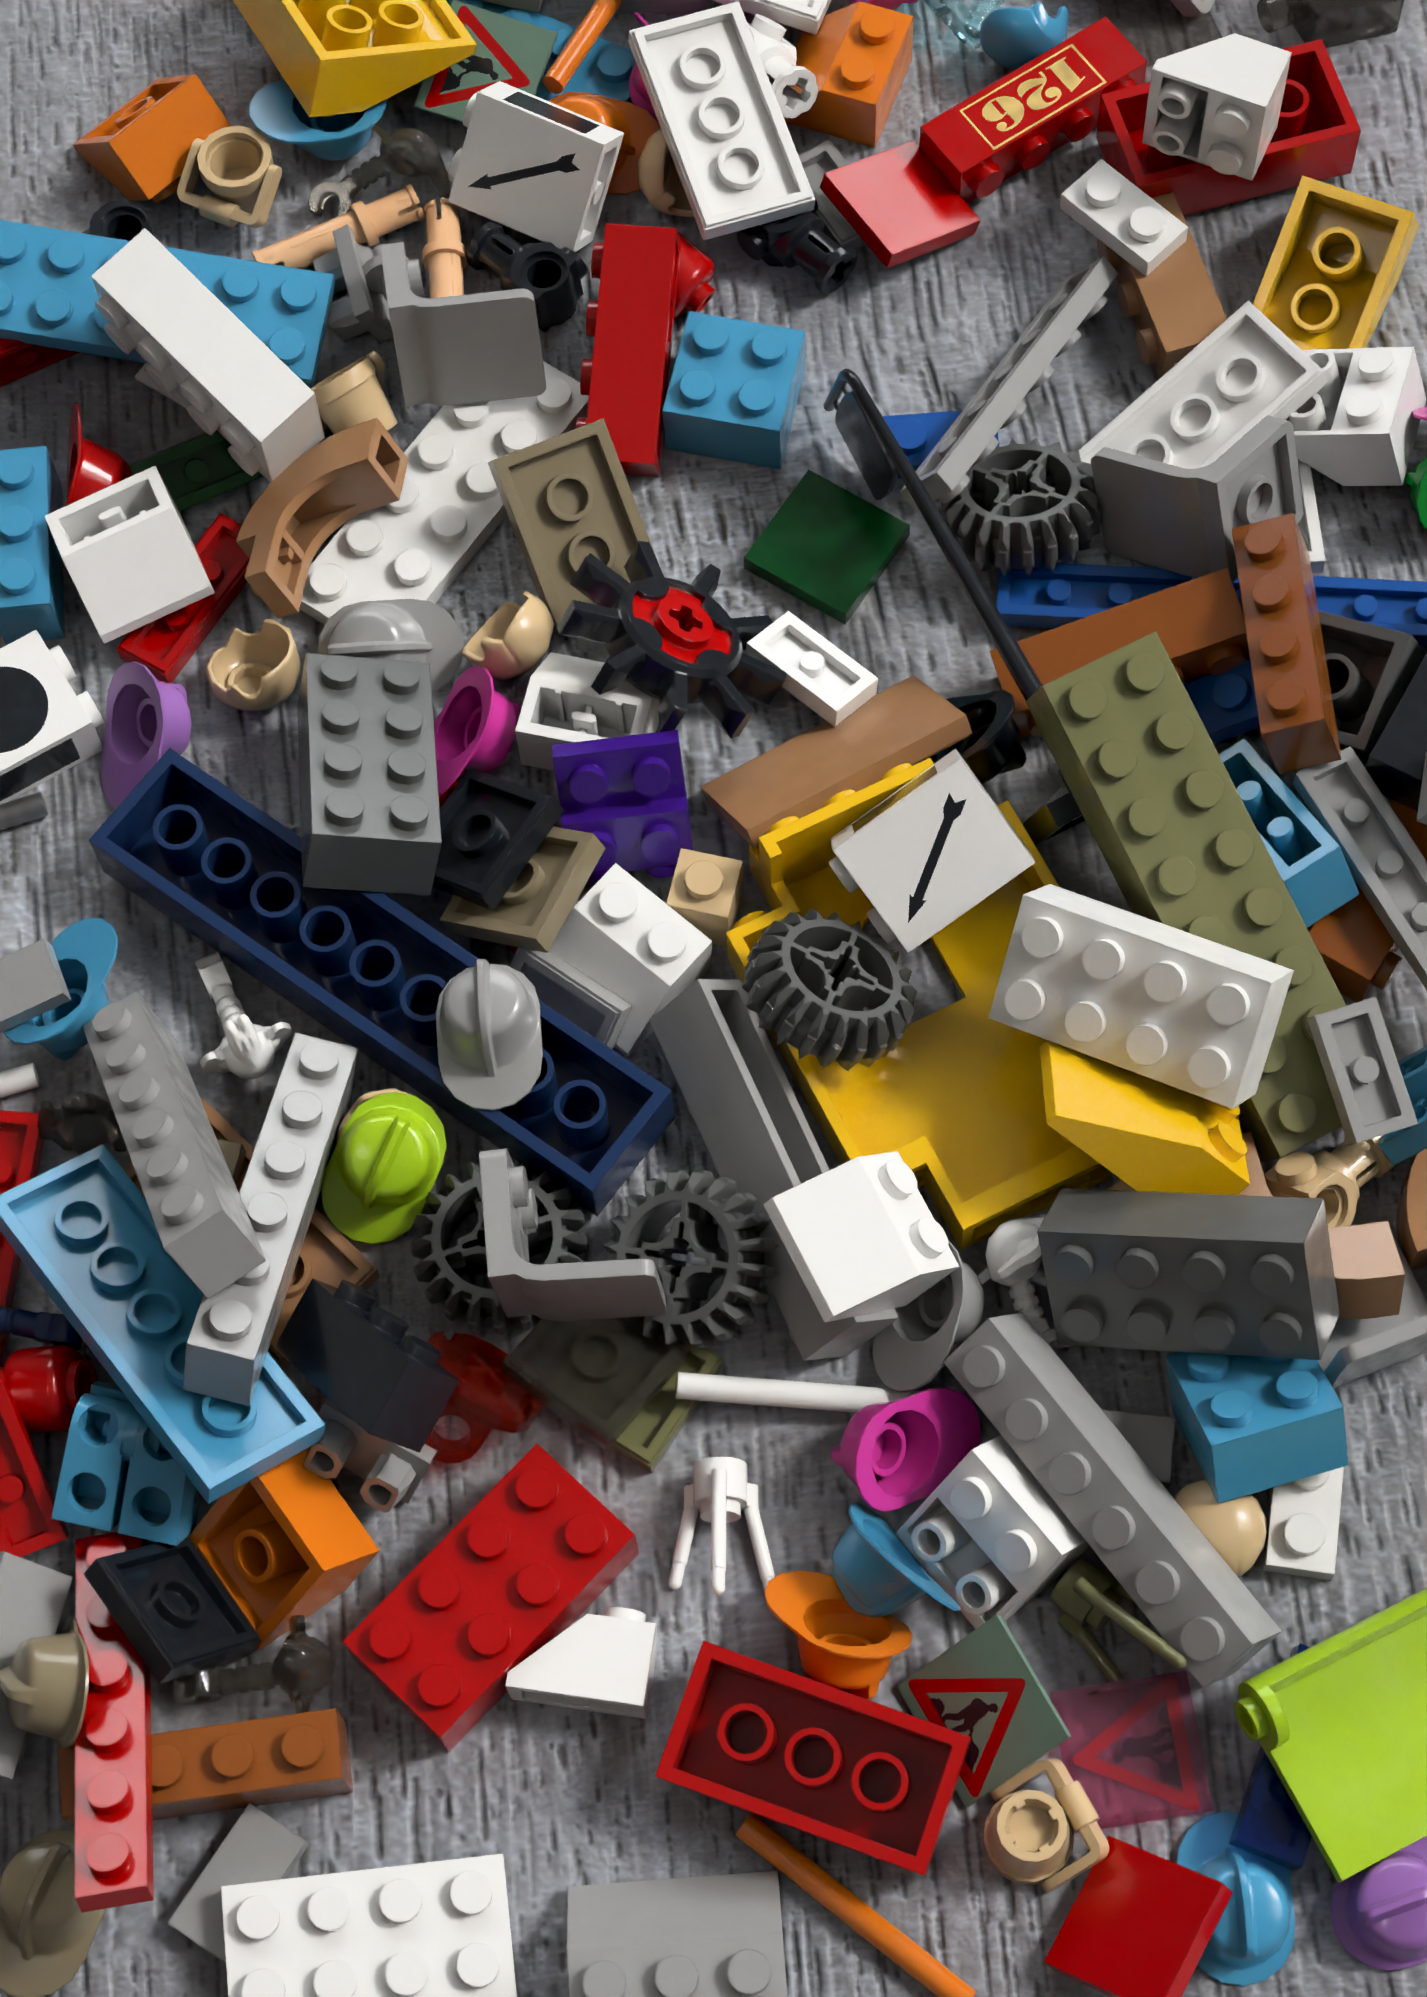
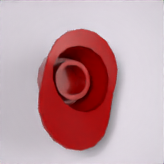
[66,402,132,506]

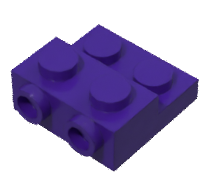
[552,730,694,885]

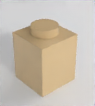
[666,848,744,947]

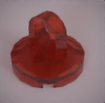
[425,1331,545,1464]

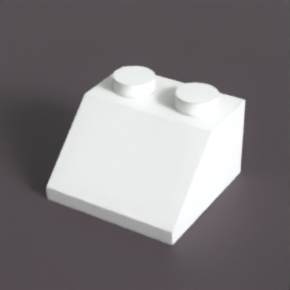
[549,863,712,1058]
[763,1151,960,1322]

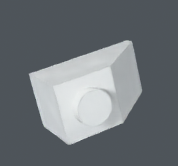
[505,1607,659,1719]

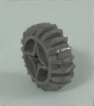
[938,438,1102,576]
[742,909,917,1071]
[410,1160,589,1335]
[602,1169,779,1349]

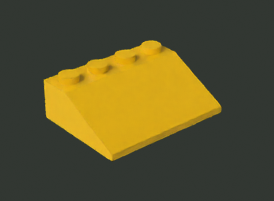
[233,0,477,118]

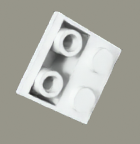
[1142,33,1292,181]
[1286,347,1426,486]
[45,466,215,644]
[515,652,659,771]
[895,1435,1090,1629]

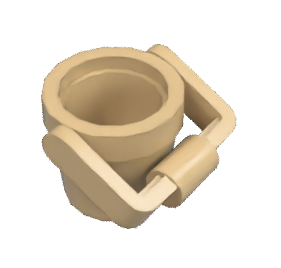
[177,125,282,228]
[310,351,398,435]
[983,1758,1109,1894]

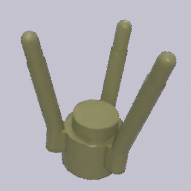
[1050,1558,1187,1702]

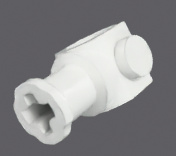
[747,14,819,118]

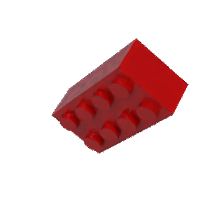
[1096,39,1361,216]
[343,1444,639,1752]
[655,1641,971,1877]

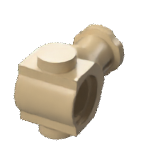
[1264,1135,1394,1227]

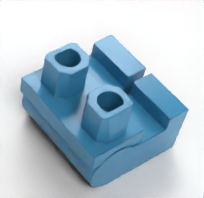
[51,1381,199,1546]

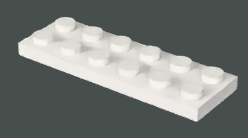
[299,361,589,625]

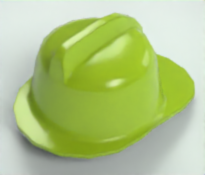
[321,1092,447,1244]

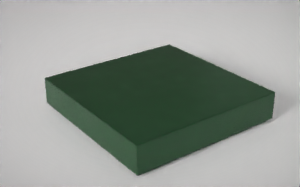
[744,470,910,625]

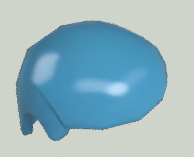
[980,2,1069,70]

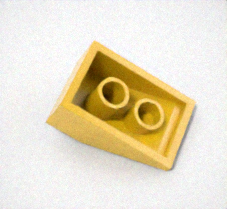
[1253,175,1419,350]
[1040,1040,1250,1195]

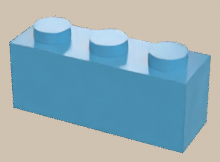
[0,446,65,644]
[1219,738,1359,928]

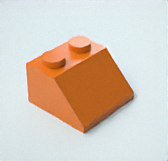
[784,1,914,148]
[72,74,231,203]
[189,1448,380,1650]

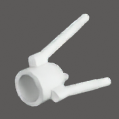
[668,1457,775,1596]

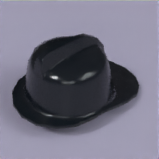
[921,690,1027,784]

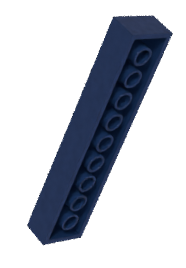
[89,748,675,1217]

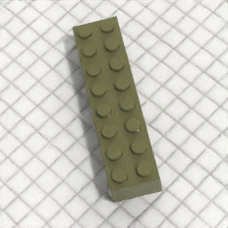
[1025,631,1346,1163]

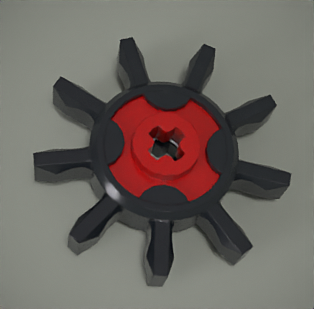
[558,541,787,739]

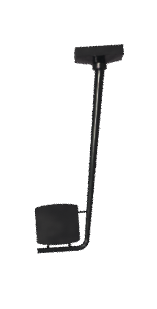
[823,368,1085,846]

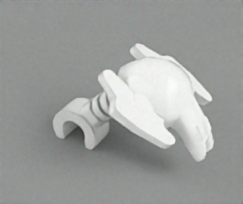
[194,952,294,1079]
[977,1214,1073,1349]

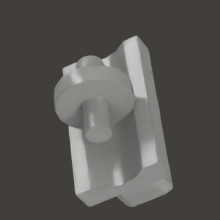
[313,224,409,343]
[304,1397,437,1513]

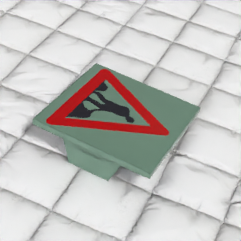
[414,0,558,124]
[897,1614,1072,1808]

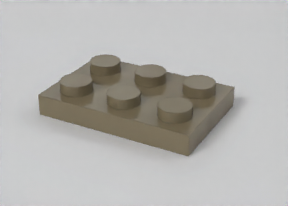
[488,418,657,634]

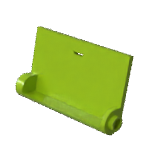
[1234,1588,1427,1883]

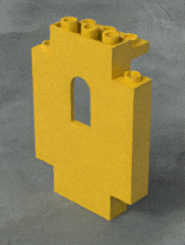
[726,758,1115,1250]

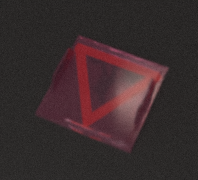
[1050,1671,1213,1833]

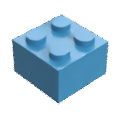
[662,311,805,469]
[1166,1352,1348,1504]

